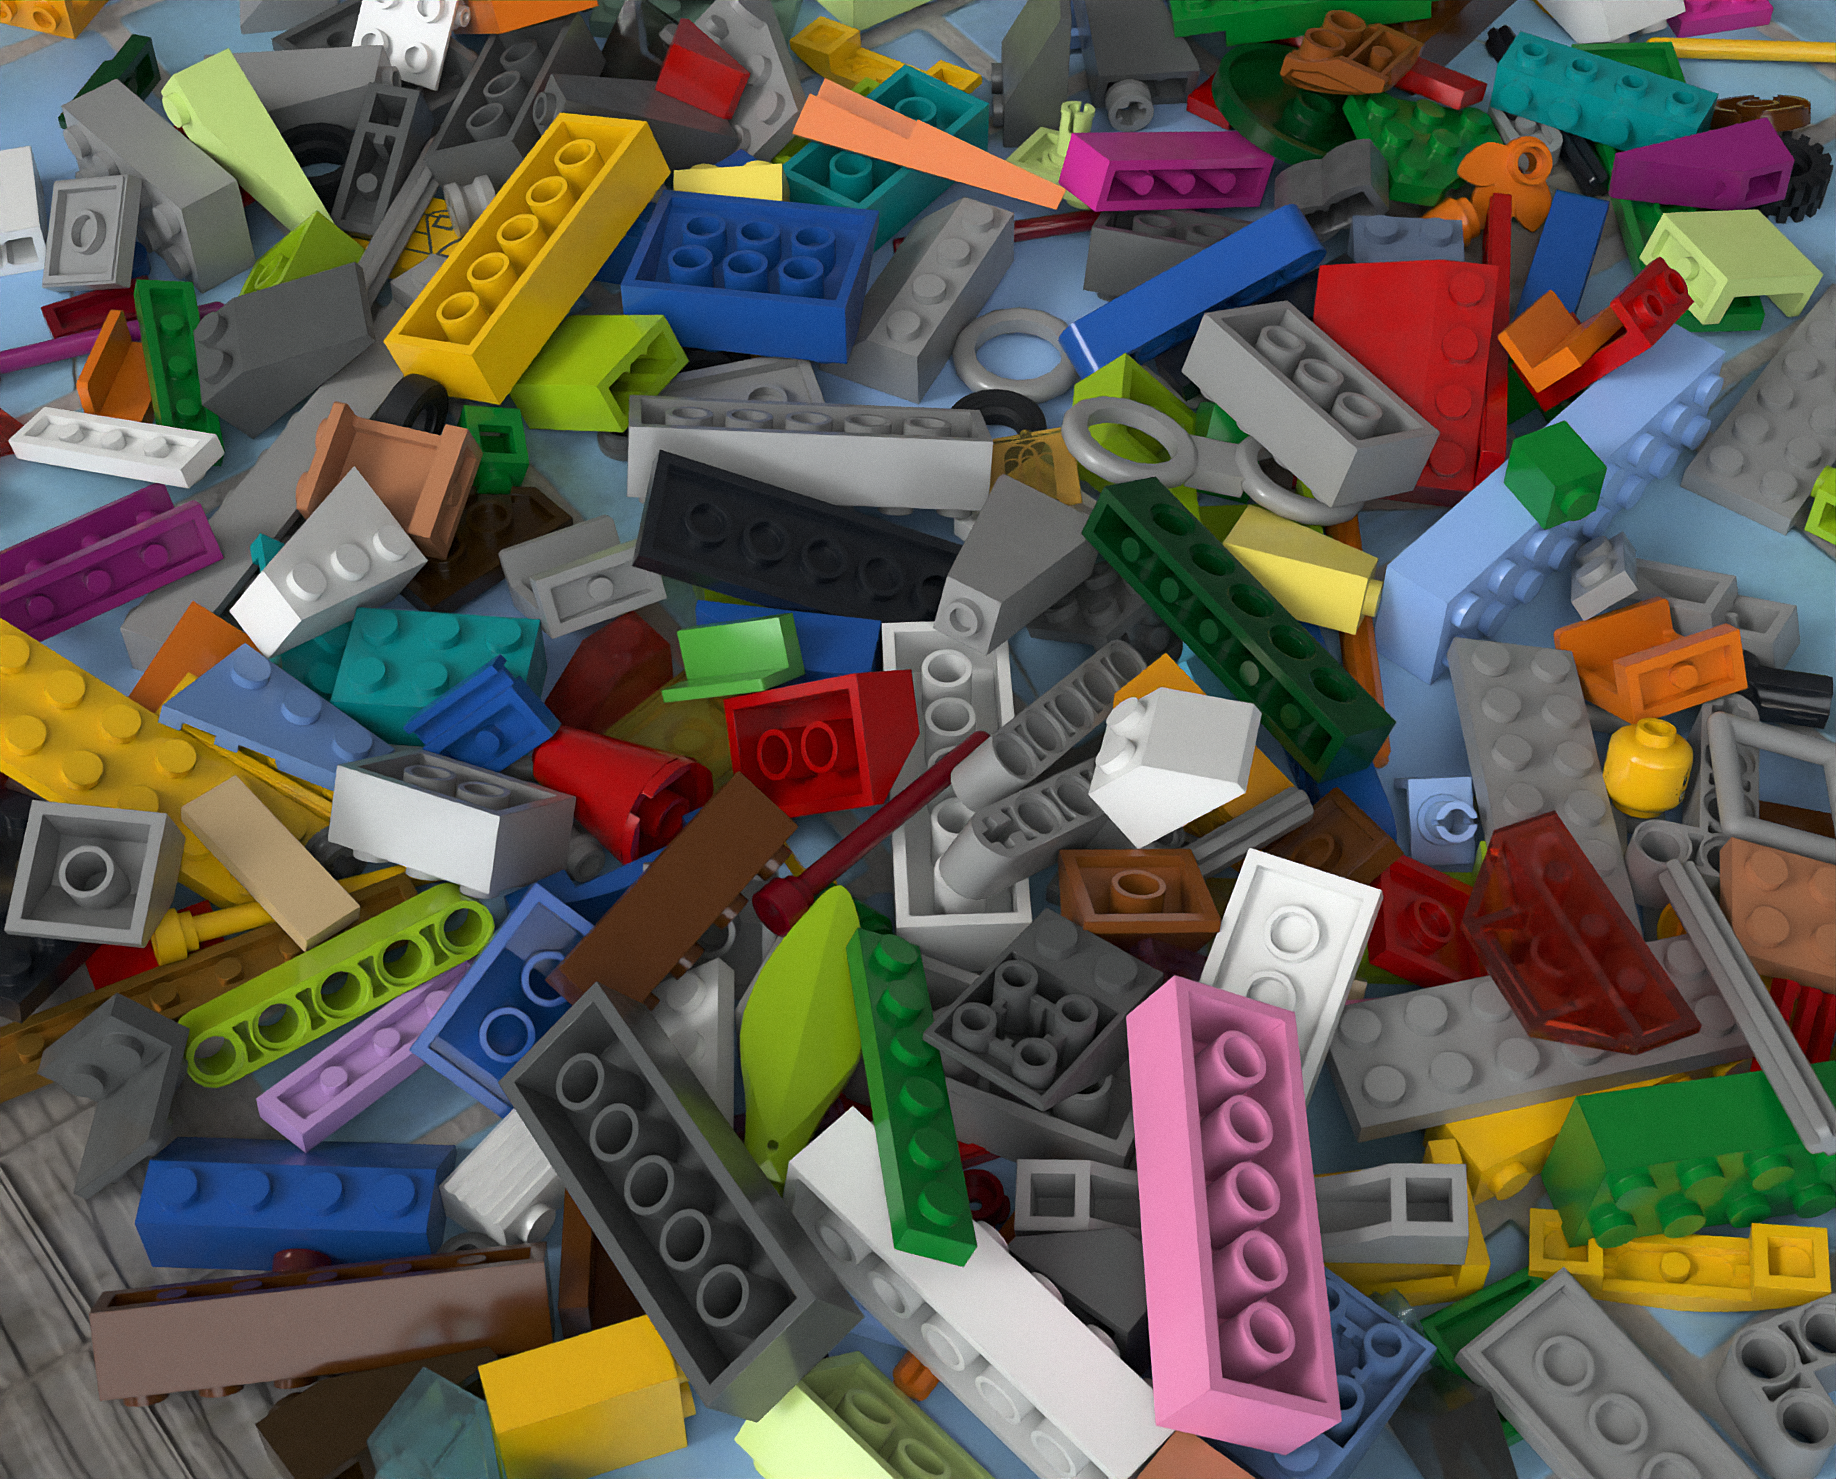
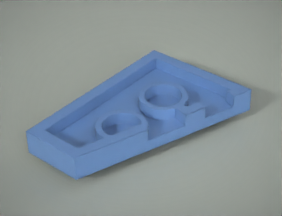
[158,643,395,792]

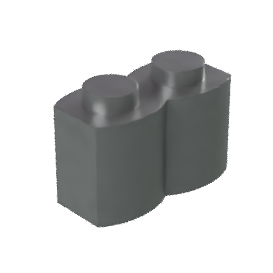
[1274,139,1389,243]

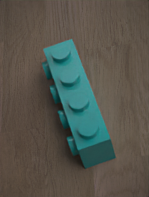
[1489,31,1719,151]

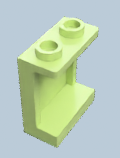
[1639,209,1824,325]

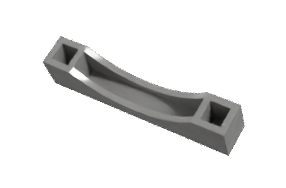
[1014,1159,1469,1265]

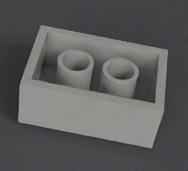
[328,748,576,899]

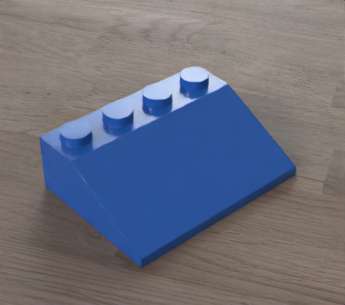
[621,190,879,364]

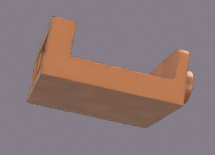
[295,401,483,560]

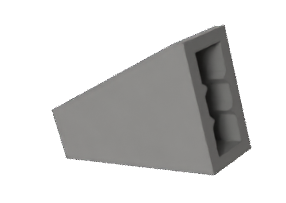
[203,45,402,134]
[933,474,1098,656]

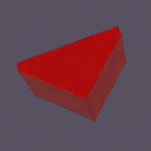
[655,18,751,120]

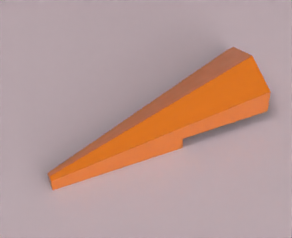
[792,78,1066,210]

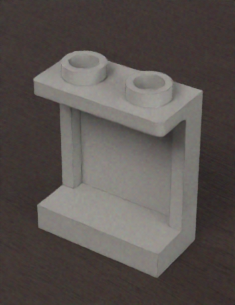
[499,515,667,639]

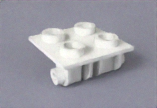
[352,0,471,91]

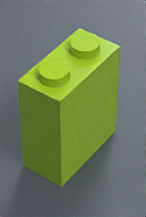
[509,315,689,432]

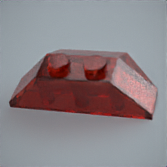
[1460,810,1702,1056]

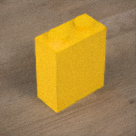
[478,1314,696,1479]

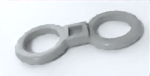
[952,307,1215,409]
[1061,396,1365,526]

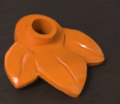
[1457,136,1553,232]

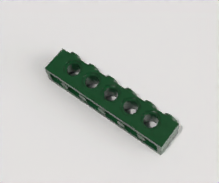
[1081,476,1396,784]

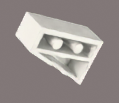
[230,466,428,660]

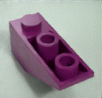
[1608,117,1794,211]

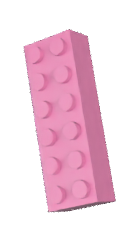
[1126,975,1342,1456]

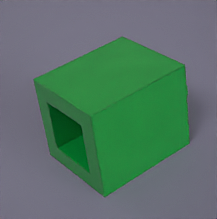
[1503,420,1608,530]

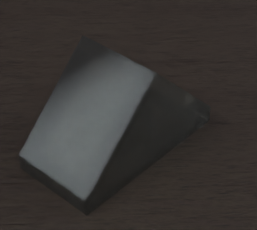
[1387,1365,1518,1479]

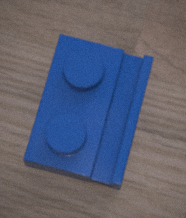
[403,654,561,773]

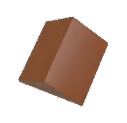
[1058,849,1221,954]

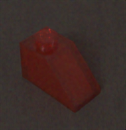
[544,611,674,736]

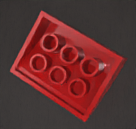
[1291,259,1499,508]

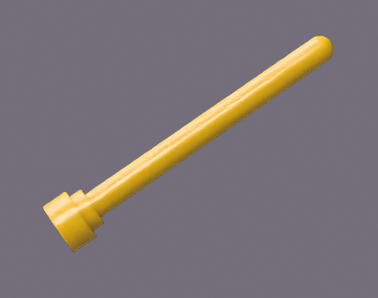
[1646,37,1836,63]
[150,865,444,966]

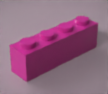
[1058,131,1275,212]

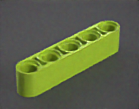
[178,882,495,1088]

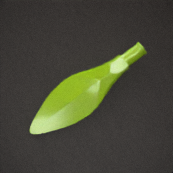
[740,885,863,1200]

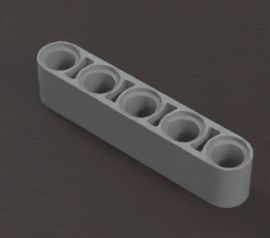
[951,639,1147,813]

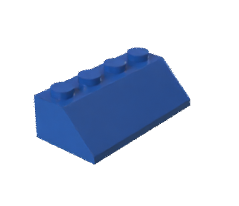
[134,1137,457,1271]

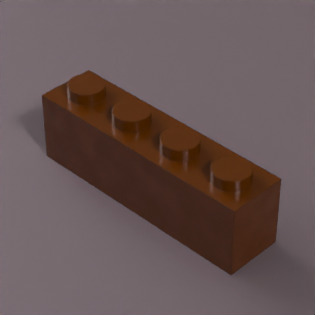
[545,771,799,1012]

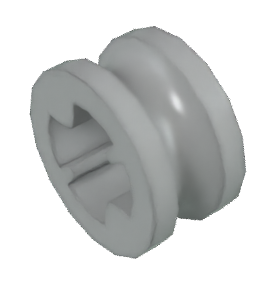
[1105,79,1154,132]

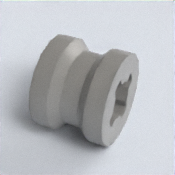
[444,175,496,238]

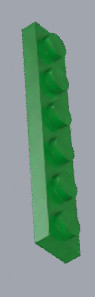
[846,927,978,1267]

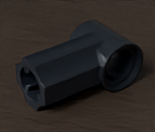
[1735,649,1833,729]

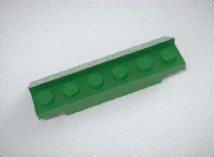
[1166,0,1439,47]

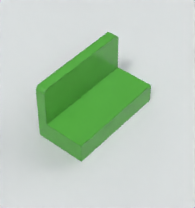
[661,612,805,703]

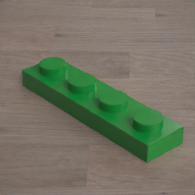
[133,279,225,466]

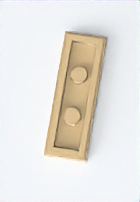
[181,775,360,952]

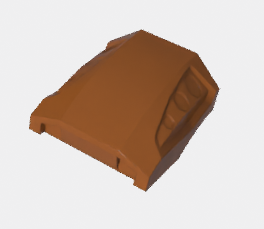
[1280,10,1425,95]

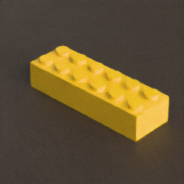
[383,113,671,405]

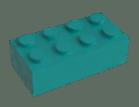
[783,64,989,253]

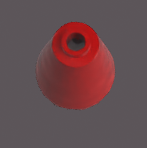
[532,726,714,866]

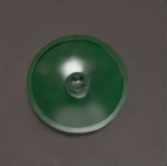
[1211,43,1386,166]

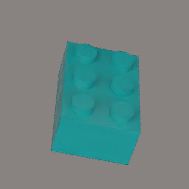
[330,607,548,756]

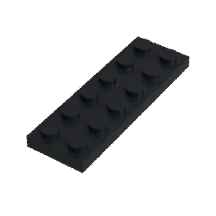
[632,450,963,627]

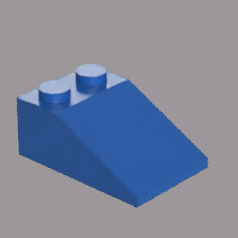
[409,882,594,1119]

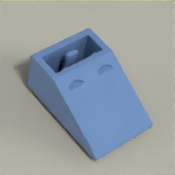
[1196,1266,1437,1479]

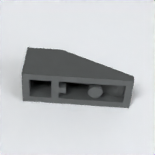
[330,82,435,239]

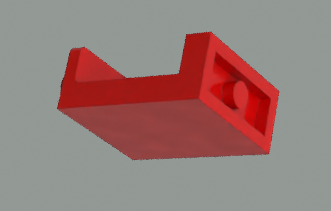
[1511,257,1694,412]

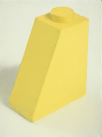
[1223,505,1384,635]

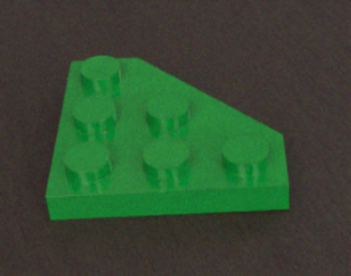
[1342,92,1504,207]

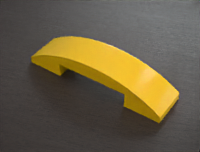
[789,16,982,94]
[1528,1208,1831,1312]

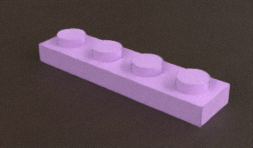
[256,955,477,1153]

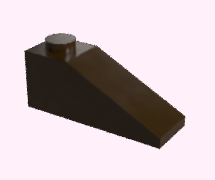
[255,1346,498,1479]

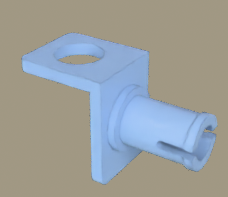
[1394,775,1478,866]

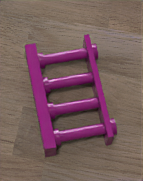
[0,483,224,642]

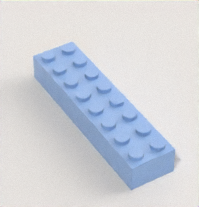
[1374,323,1726,685]

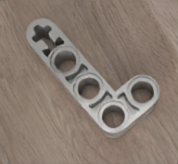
[1623,693,1759,910]
[939,756,1185,900]
[1716,1292,1836,1479]

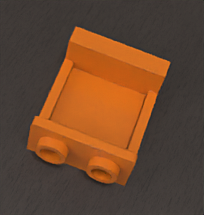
[1553,596,1748,724]

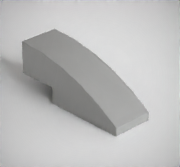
[1608,558,1800,669]

